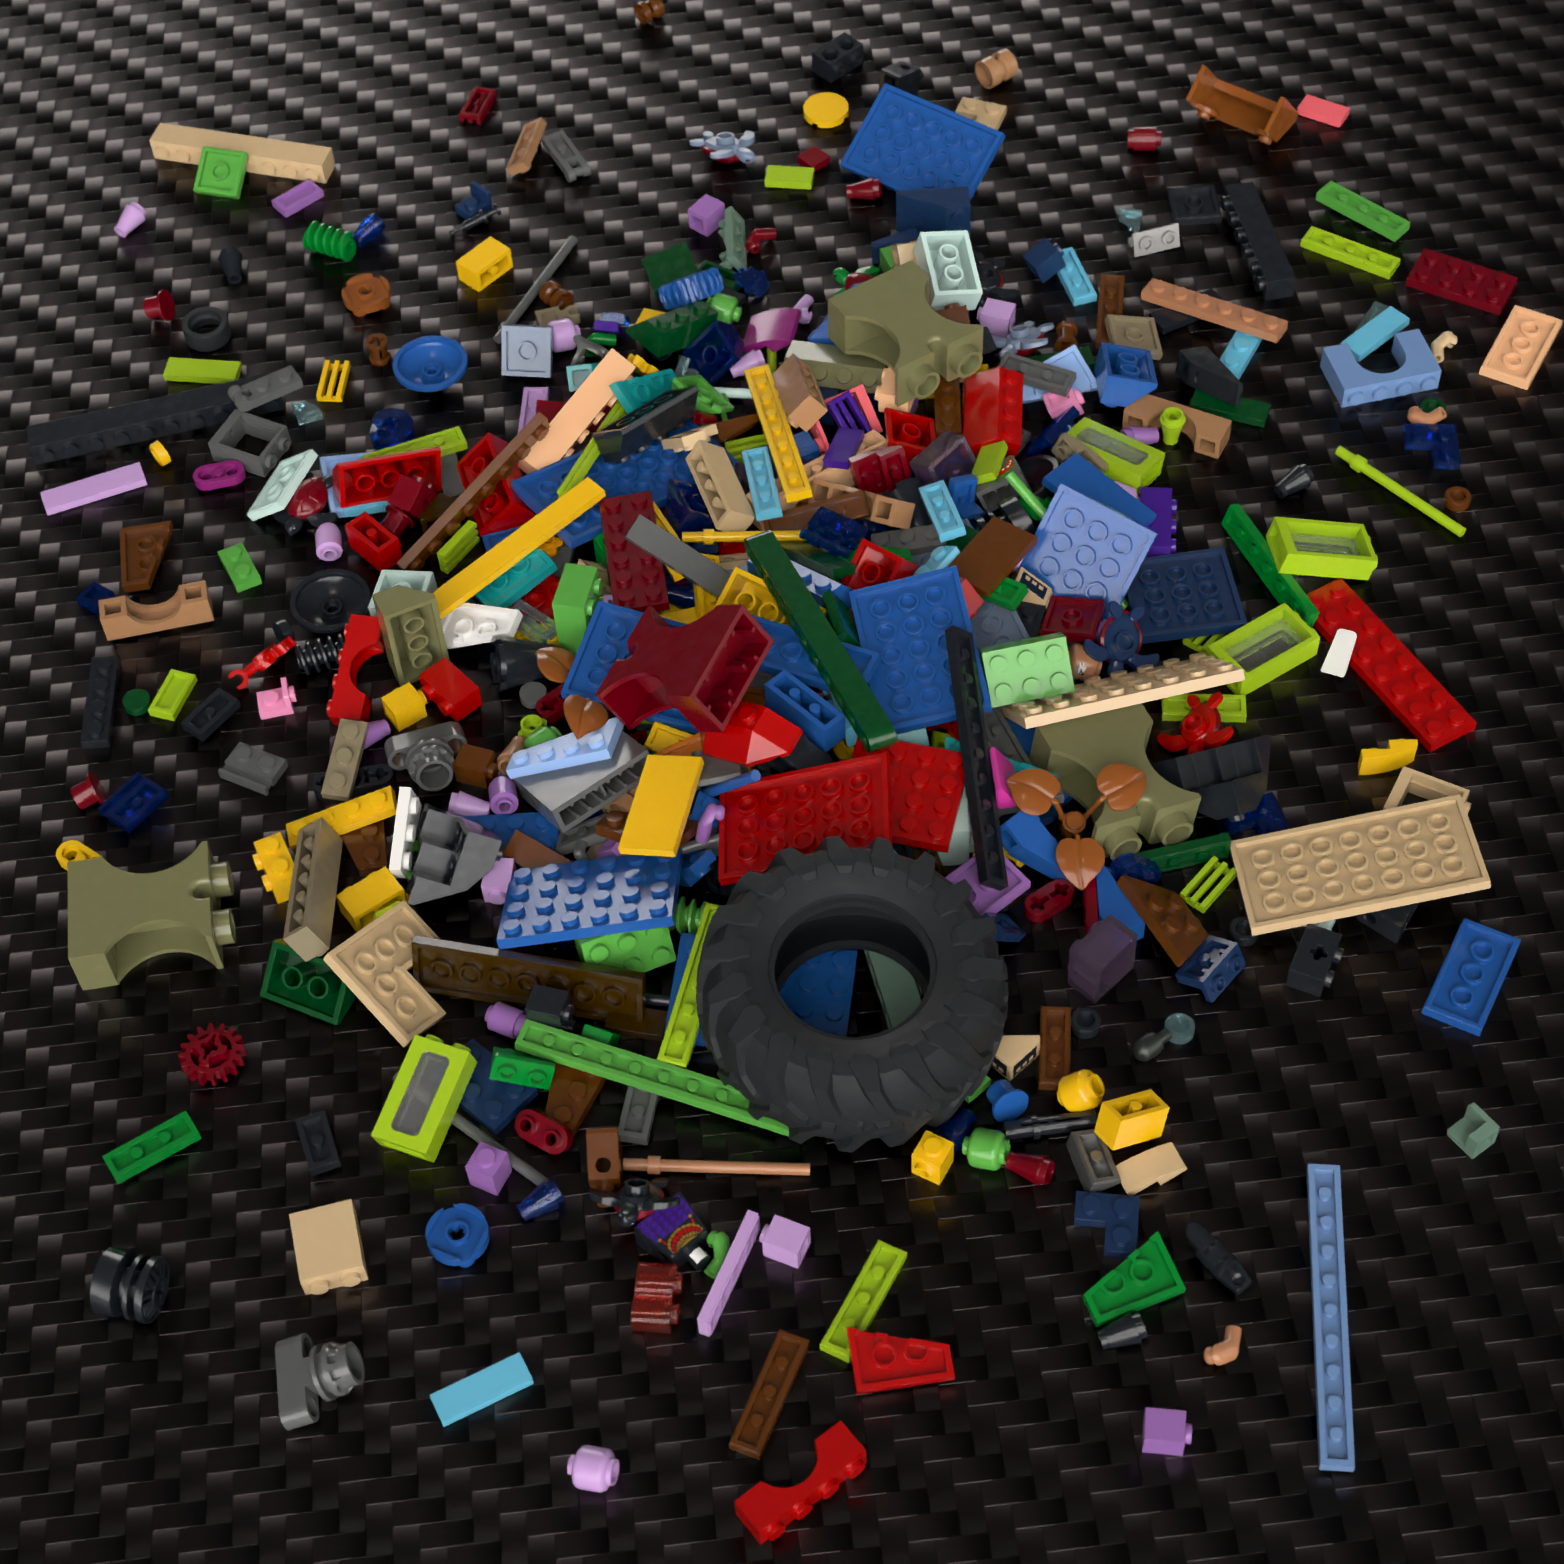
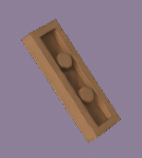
[506,117,547,176]

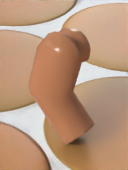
[1407,406,1447,428]
[1204,1325,1242,1366]

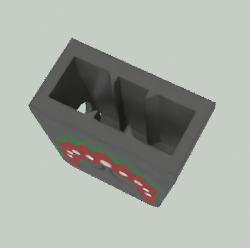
[976,455,1032,511]

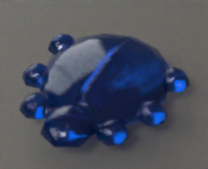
[734,267,769,298]

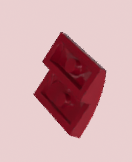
[848,445,911,495]

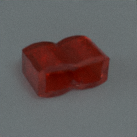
[631,1262,683,1334]

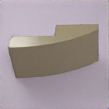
[1051,432,1108,473]

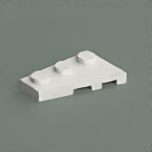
[441,603,523,649]
[389,787,422,878]

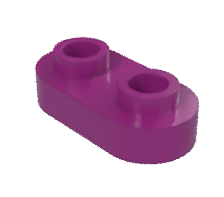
[193,460,246,491]

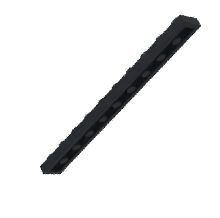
[945,625,1008,891]

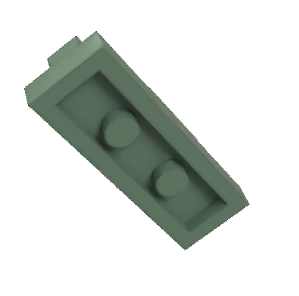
[718,206,747,273]

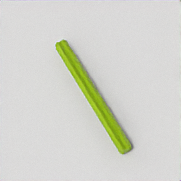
[556,400,627,499]

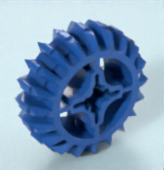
[658,267,724,310]

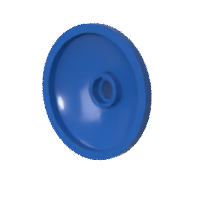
[393,336,468,392]

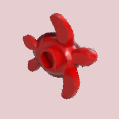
[1157,692,1234,755]

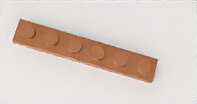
[1141,278,1288,343]

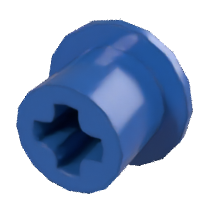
[986,1079,1029,1123]

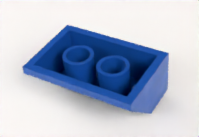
[1094,342,1158,408]

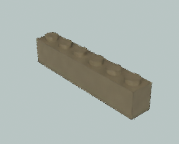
[283,817,343,962]

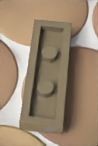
[321,719,369,802]

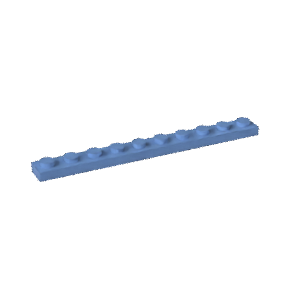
[1306,1164,1355,1472]

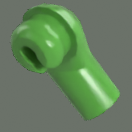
[704,1230,731,1280]

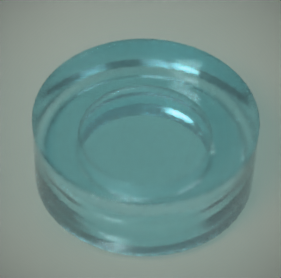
[1164,1013,1195,1044]

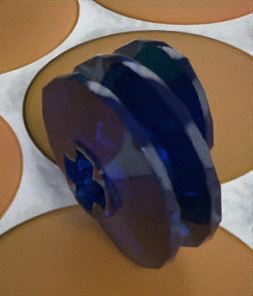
[369,408,416,450]

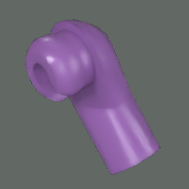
[695,803,725,844]

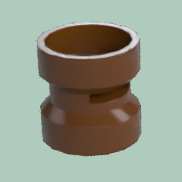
[634,0,665,24]
[539,280,573,310]

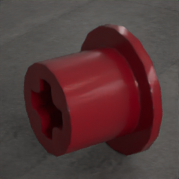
[143,289,175,321]
[381,505,415,539]
[70,772,108,810]

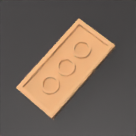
[1479,305,1563,390]

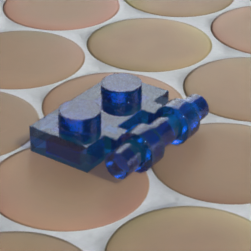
[1025,405,1080,457]
[799,506,868,559]

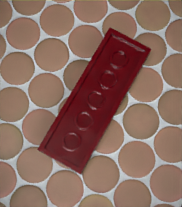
[599,491,670,612]

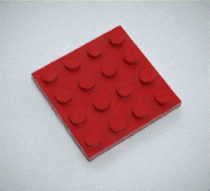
[851,737,965,853]

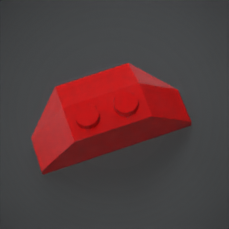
[700,701,803,767]

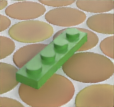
[1316,181,1410,242]

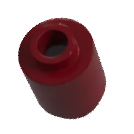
[1128,127,1161,151]

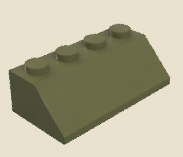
[784,340,888,401]
[372,585,450,687]

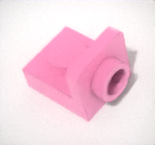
[1042,387,1085,419]
[256,677,297,720]

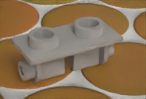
[1128,223,1180,257]

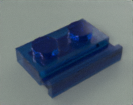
[98,772,169,834]

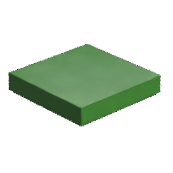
[193,146,249,199]

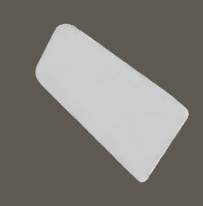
[1321,628,1357,677]

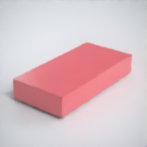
[1297,94,1350,128]

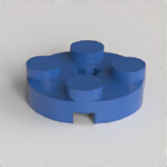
[425,1203,490,1268]

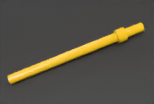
[682,529,842,545]

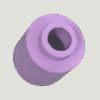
[315,523,343,561]

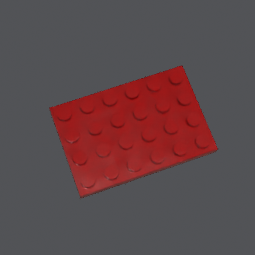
[718,752,893,886]

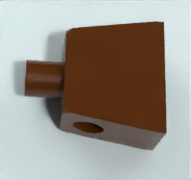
[586,1127,623,1207]

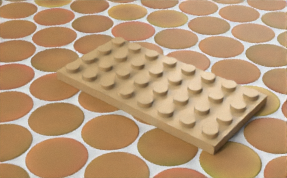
[999,653,1245,729]
[1230,794,1491,936]

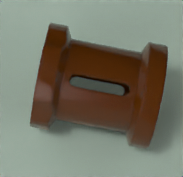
[1055,321,1078,351]
[365,333,391,366]

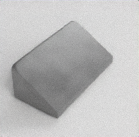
[1066,1128,1121,1193]

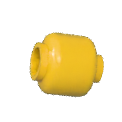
[1057,1069,1105,1113]

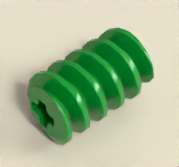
[302,220,357,262]

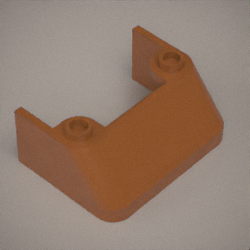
[1186,65,1299,145]

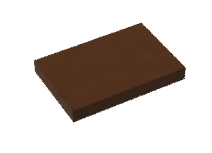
[948,516,1038,598]

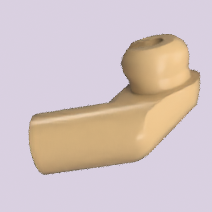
[1431,331,1458,363]

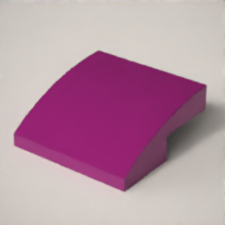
[742,308,802,354]

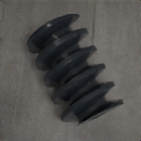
[294,633,345,675]

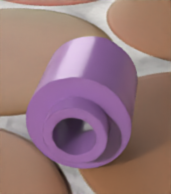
[488,776,518,814]
[485,1001,527,1039]

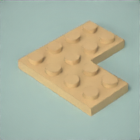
[323,900,446,1047]

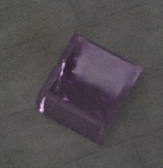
[909,431,976,489]
[1067,914,1137,1004]

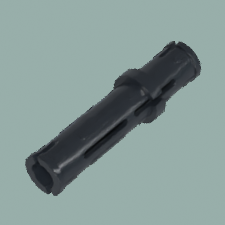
[1002,1109,1097,1140]

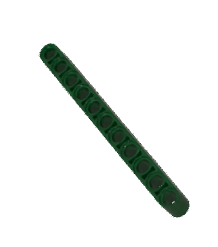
[744,530,897,753]

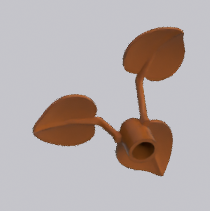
[535,647,609,739]
[1006,763,1146,891]

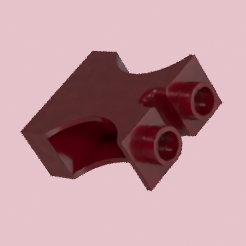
[595,604,774,732]

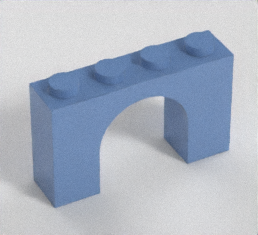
[1320,329,1441,408]

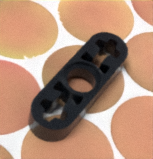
[312,764,395,801]

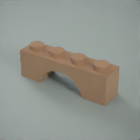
[1122,394,1232,459]
[808,478,915,529]
[98,580,214,641]

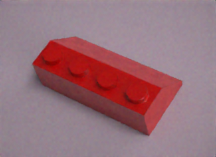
[961,367,1023,458]
[456,432,536,537]
[332,446,442,508]

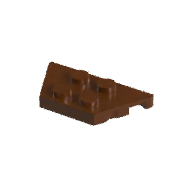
[1116,875,1209,967]

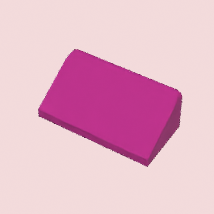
[989,747,1017,809]

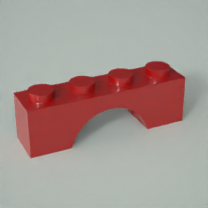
[326,614,385,726]
[734,1420,867,1545]

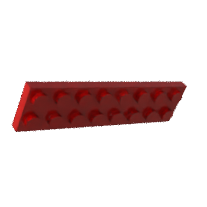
[1306,578,1477,752]

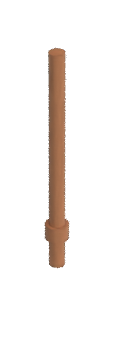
[623,1156,810,1176]

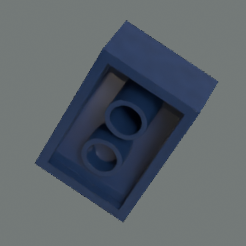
[896,186,971,238]

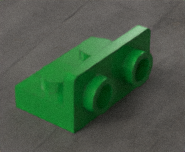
[489,1047,555,1090]

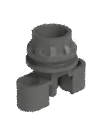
[384,721,467,791]
[275,1333,365,1430]

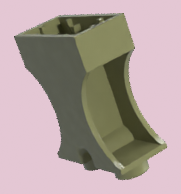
[828,260,983,407]
[1029,703,1201,861]
[67,841,236,991]

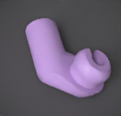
[793,294,814,324]

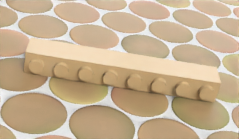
[149,123,335,184]

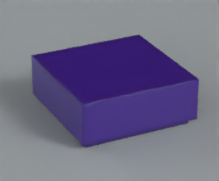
[593,320,623,337]

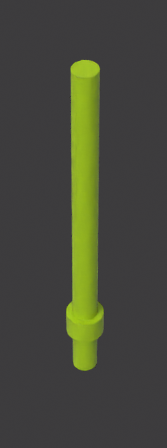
[1335,446,1466,537]

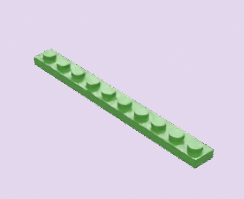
[515,1019,789,1136]

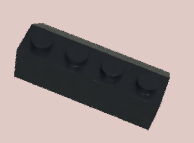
[592,386,698,464]

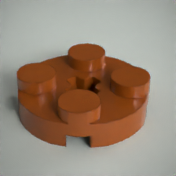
[341,273,391,317]

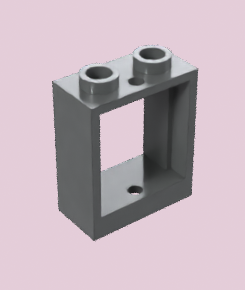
[208,409,291,478]

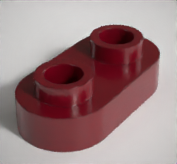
[515,1108,573,1154]

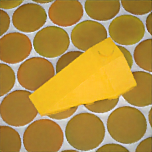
[713,567,828,626]

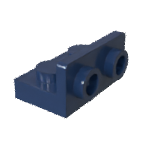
[1175,935,1245,1003]

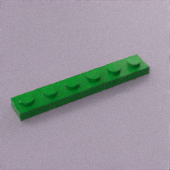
[1221,503,1320,627]

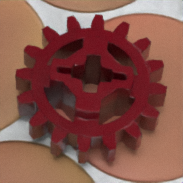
[178,1023,247,1086]

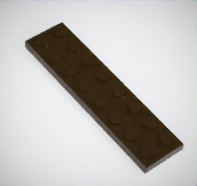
[411,935,646,1022]

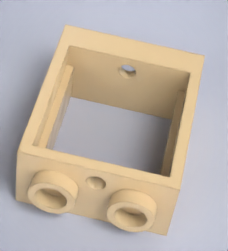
[1383,766,1472,814]

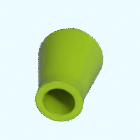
[1160,407,1186,445]

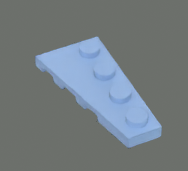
[506,717,624,779]

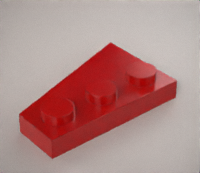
[846,1327,955,1395]

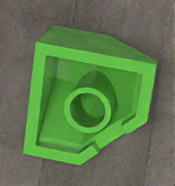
[672,374,735,414]

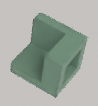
[1446,1102,1500,1159]

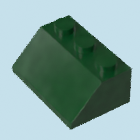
[626,300,718,358]
[260,938,357,1025]

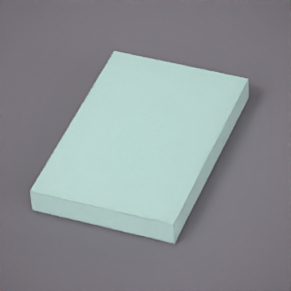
[247,449,318,521]

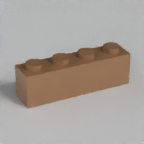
[772,353,828,432]

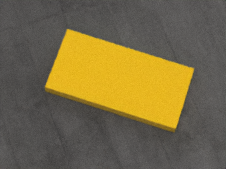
[618,755,704,857]

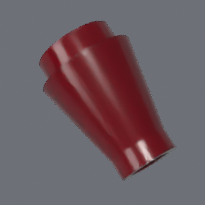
[846,177,882,201]
[1005,1151,1055,1186]

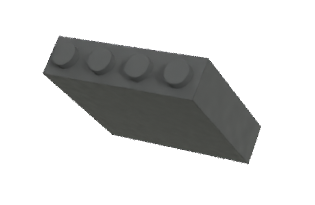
[513,730,650,833]

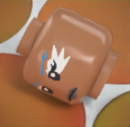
[1068,643,1103,681]

